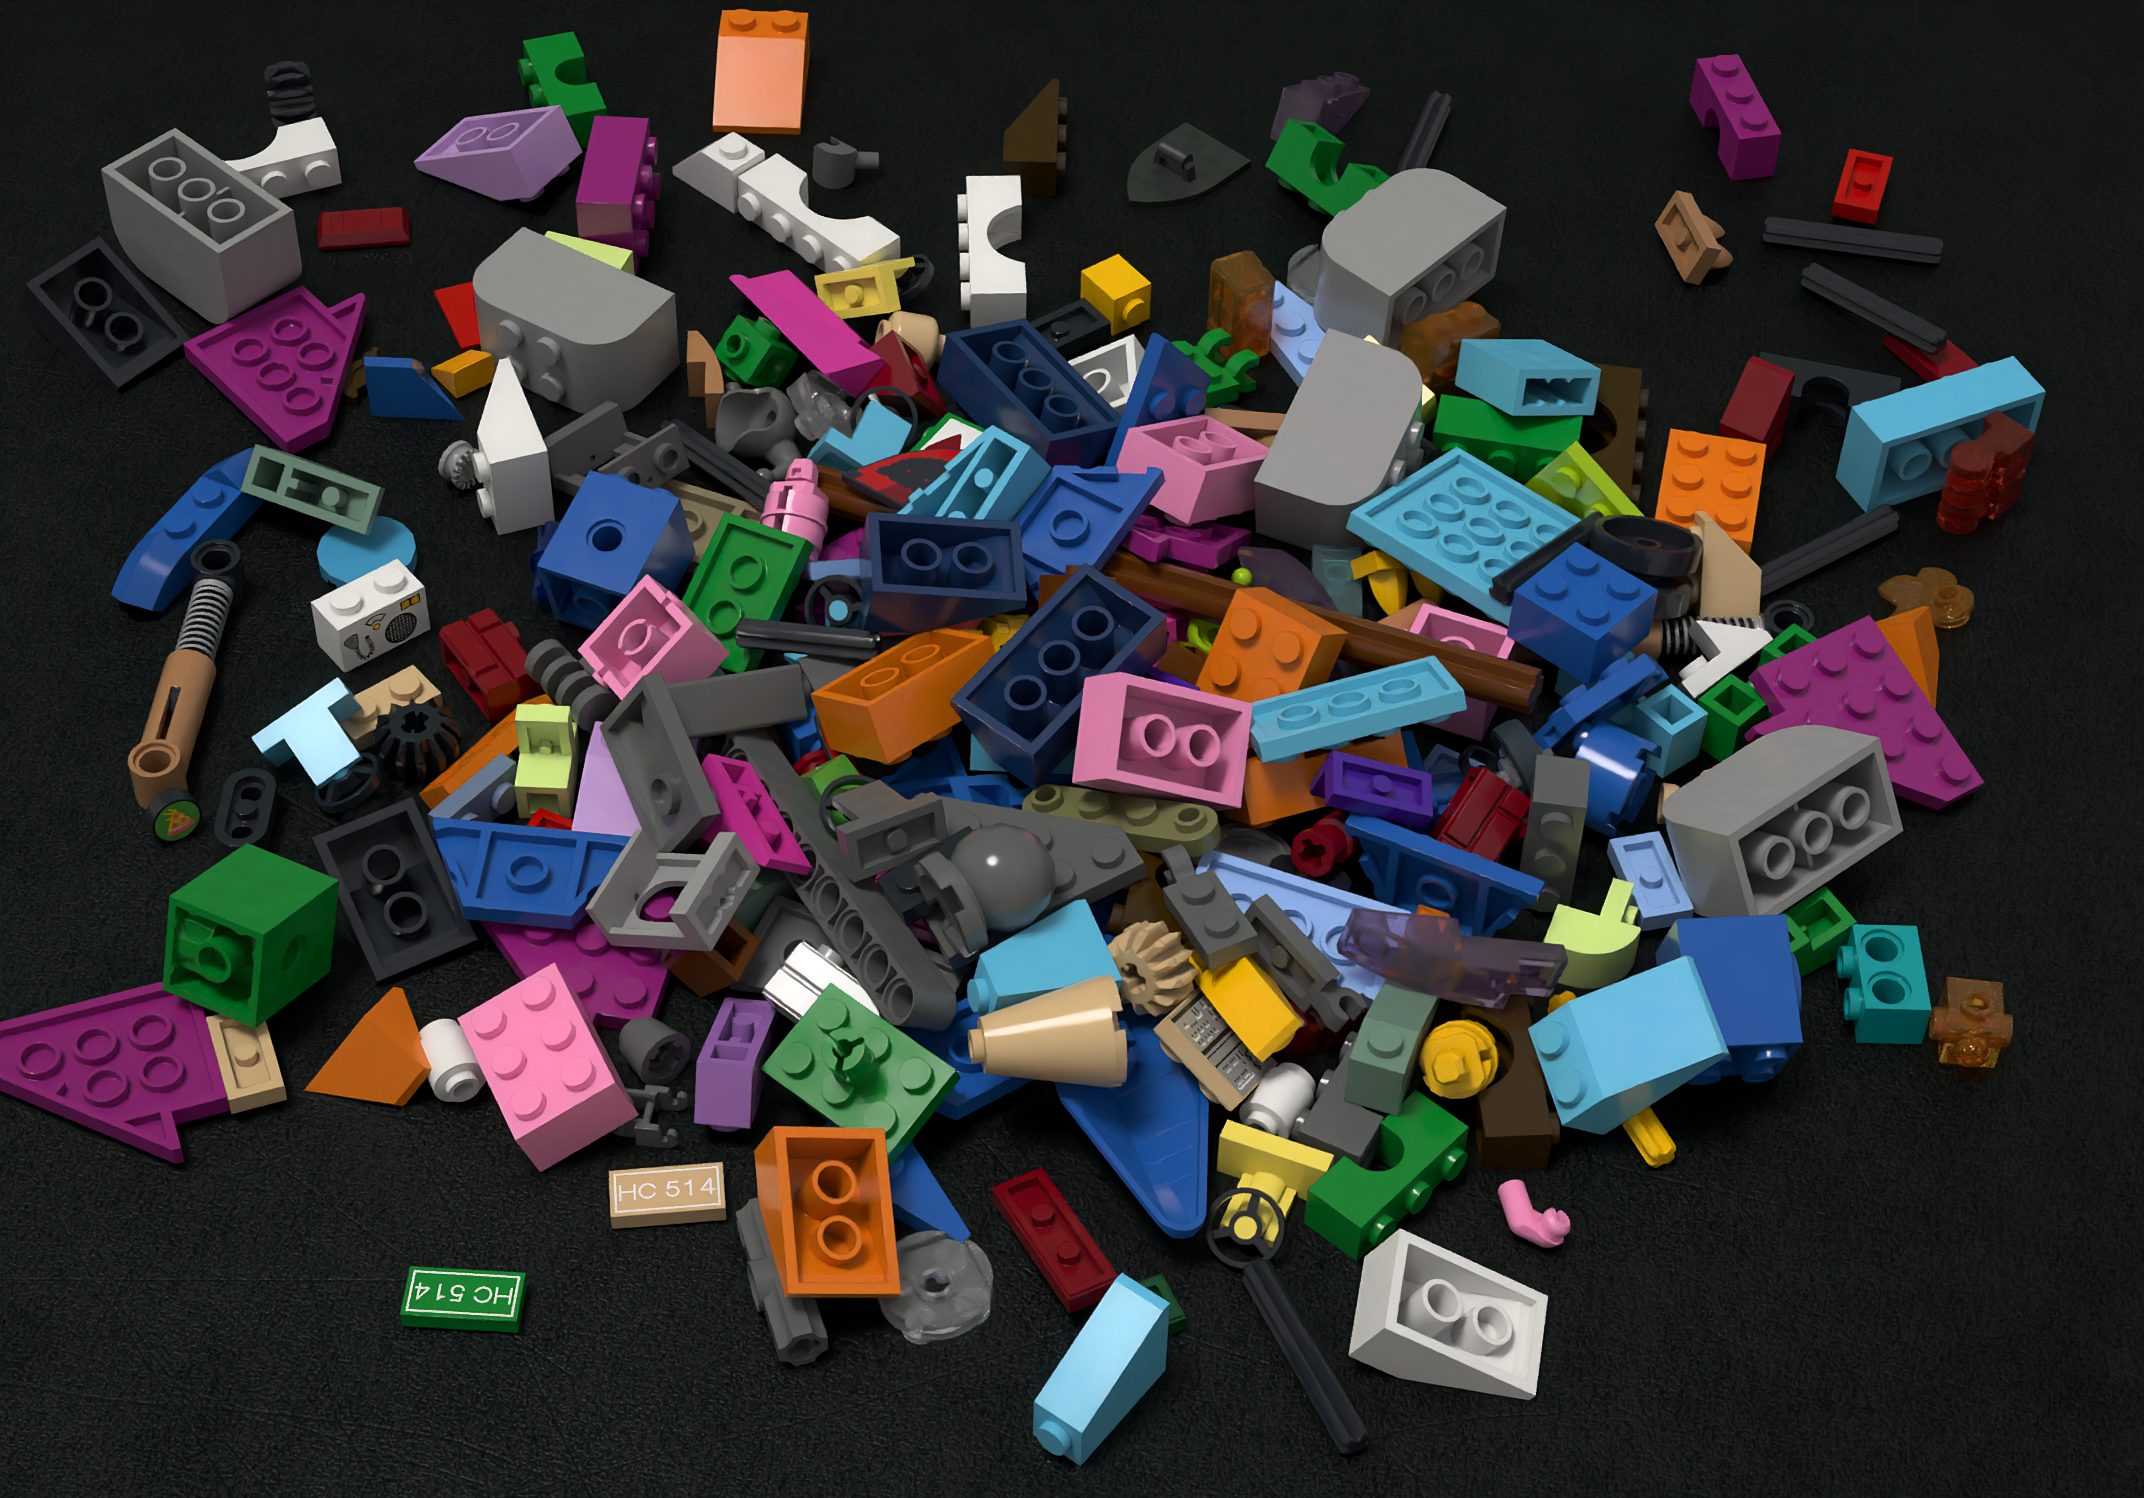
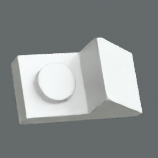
[1676,620,1773,701]

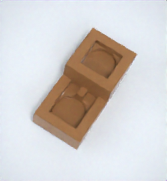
[687,331,724,429]

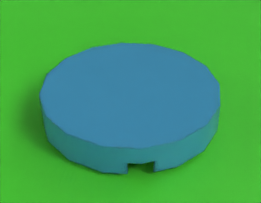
[317,516,418,589]

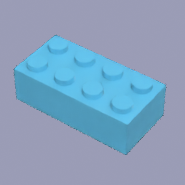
[1835,356,2046,513]

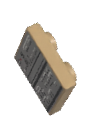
[1153,987,1278,1112]

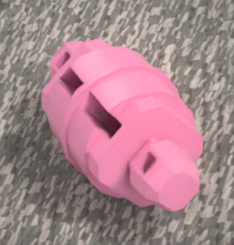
[759,458,829,590]

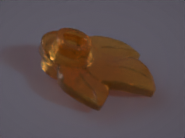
[1878,567,1975,628]

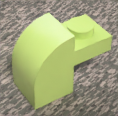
[514,703,578,819]
[1538,878,1641,989]

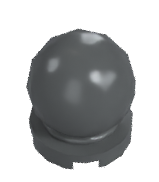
[914,822,1056,958]

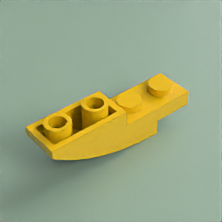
[1183,940,1303,1063]

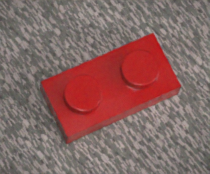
[1831,149,1893,225]

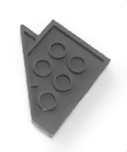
[893,793,1148,971]

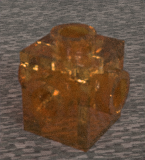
[1929,977,2013,1068]

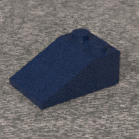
[859,512,1027,634]

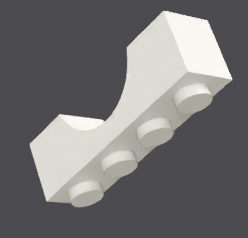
[224,117,342,199]
[737,154,900,273]
[958,176,1026,329]

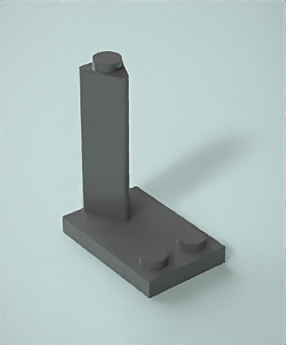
[599,664,811,854]

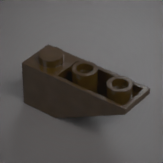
[1003,79,1067,197]

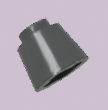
[619,1017,691,1086]

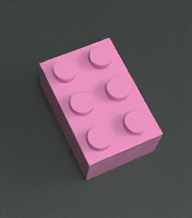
[1116,414,1270,527]
[1072,672,1253,811]
[457,962,639,1172]

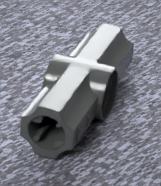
[736,1197,828,1366]

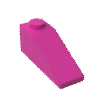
[700,753,812,875]

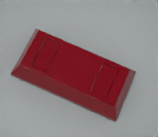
[318,207,410,251]

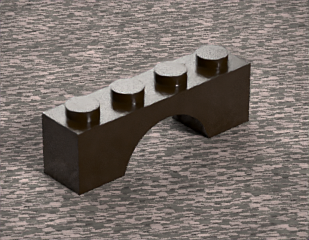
[1581,363,1649,508]
[1449,959,1560,1171]

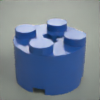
[1572,720,1662,839]

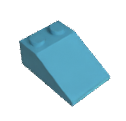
[1528,955,1729,1135]

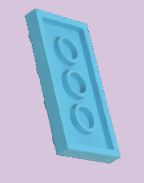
[1248,655,1467,763]

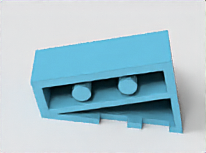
[897,425,1051,522]

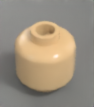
[875,311,946,371]

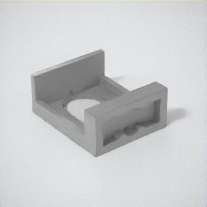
[585,829,761,951]

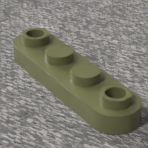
[1022,784,1222,857]

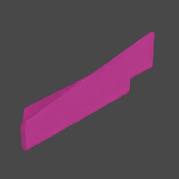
[729,270,886,398]

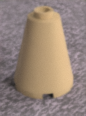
[968,975,1127,1088]

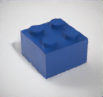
[1507,542,1658,685]

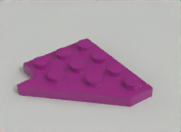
[183,285,367,455]
[1119,505,1252,574]
[1744,615,1985,810]
[0,981,231,1164]

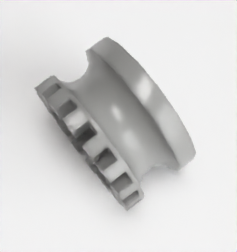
[438,440,479,490]

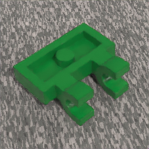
[1171,328,1260,410]

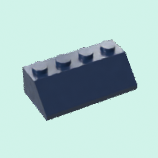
[936,318,1122,478]
[950,563,1167,790]

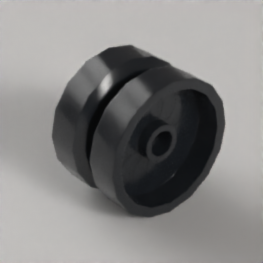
[1589,515,1703,619]

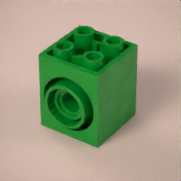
[162,843,339,1028]

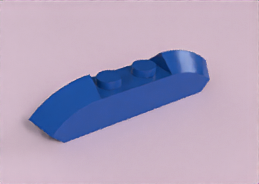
[111,446,266,612]

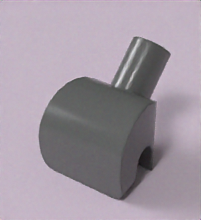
[812,137,879,189]

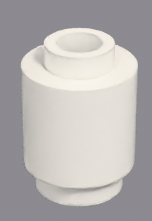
[419,1019,486,1102]
[1239,1062,1316,1139]

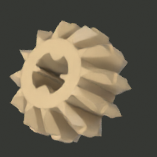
[1107,920,1199,1017]

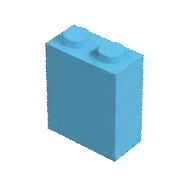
[1455,339,1601,416]

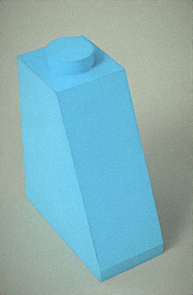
[967,899,1123,1017]
[1033,1273,1170,1466]

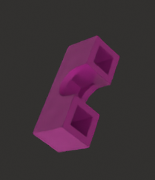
[1689,54,1782,181]

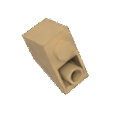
[1687,511,1762,619]

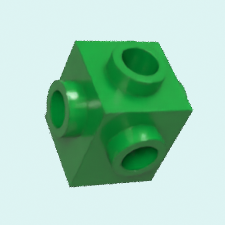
[714,315,800,389]

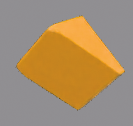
[431,350,496,399]

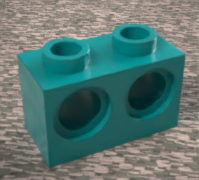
[1837,924,1932,1044]

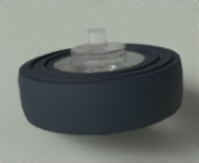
[1490,719,1554,798]

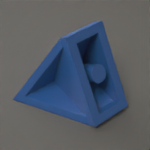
[364,356,465,420]

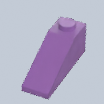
[694,997,779,1132]

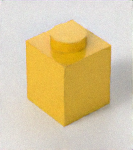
[1080,254,1151,336]

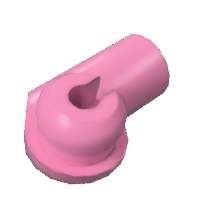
[1498,1180,1571,1248]

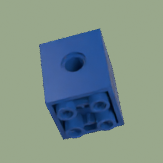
[537,470,696,631]
[1655,914,1803,1085]

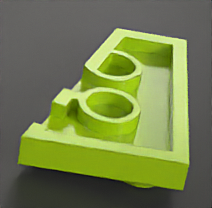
[1524,441,1645,520]

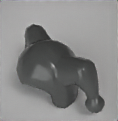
[715,382,803,483]

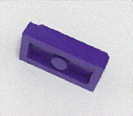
[1310,750,1433,828]

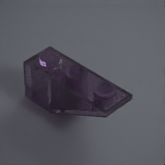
[1270,72,1371,141]

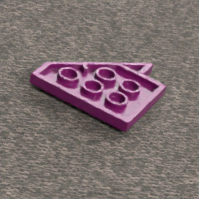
[479,890,680,1030]

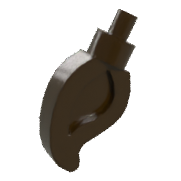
[342,347,380,406]

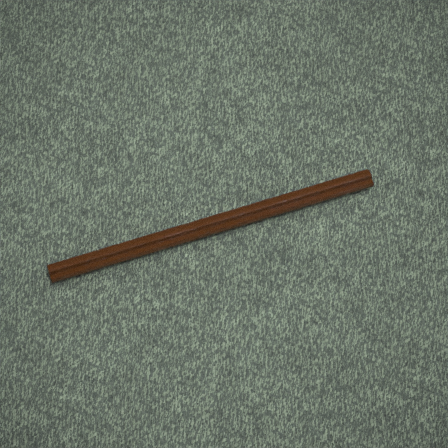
[814,463,1544,715]

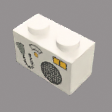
[311,559,431,673]

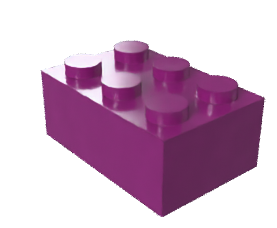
[576,116,661,276]

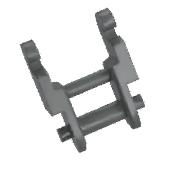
[611,1084,689,1148]

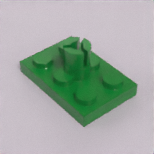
[682,511,815,674]
[760,982,961,1166]

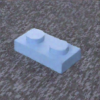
[1607,831,1694,932]

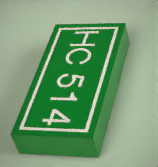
[400,1266,527,1333]

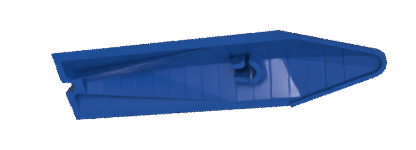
[948,773,1209,1239]

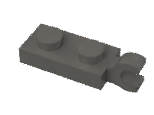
[1161,844,1260,970]
[1244,893,1367,1033]

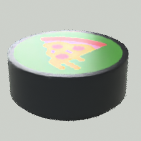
[145,789,202,843]

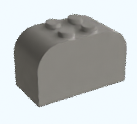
[101,128,302,324]
[1313,168,1507,351]
[473,227,680,414]
[1254,328,1424,556]
[1662,725,1903,917]

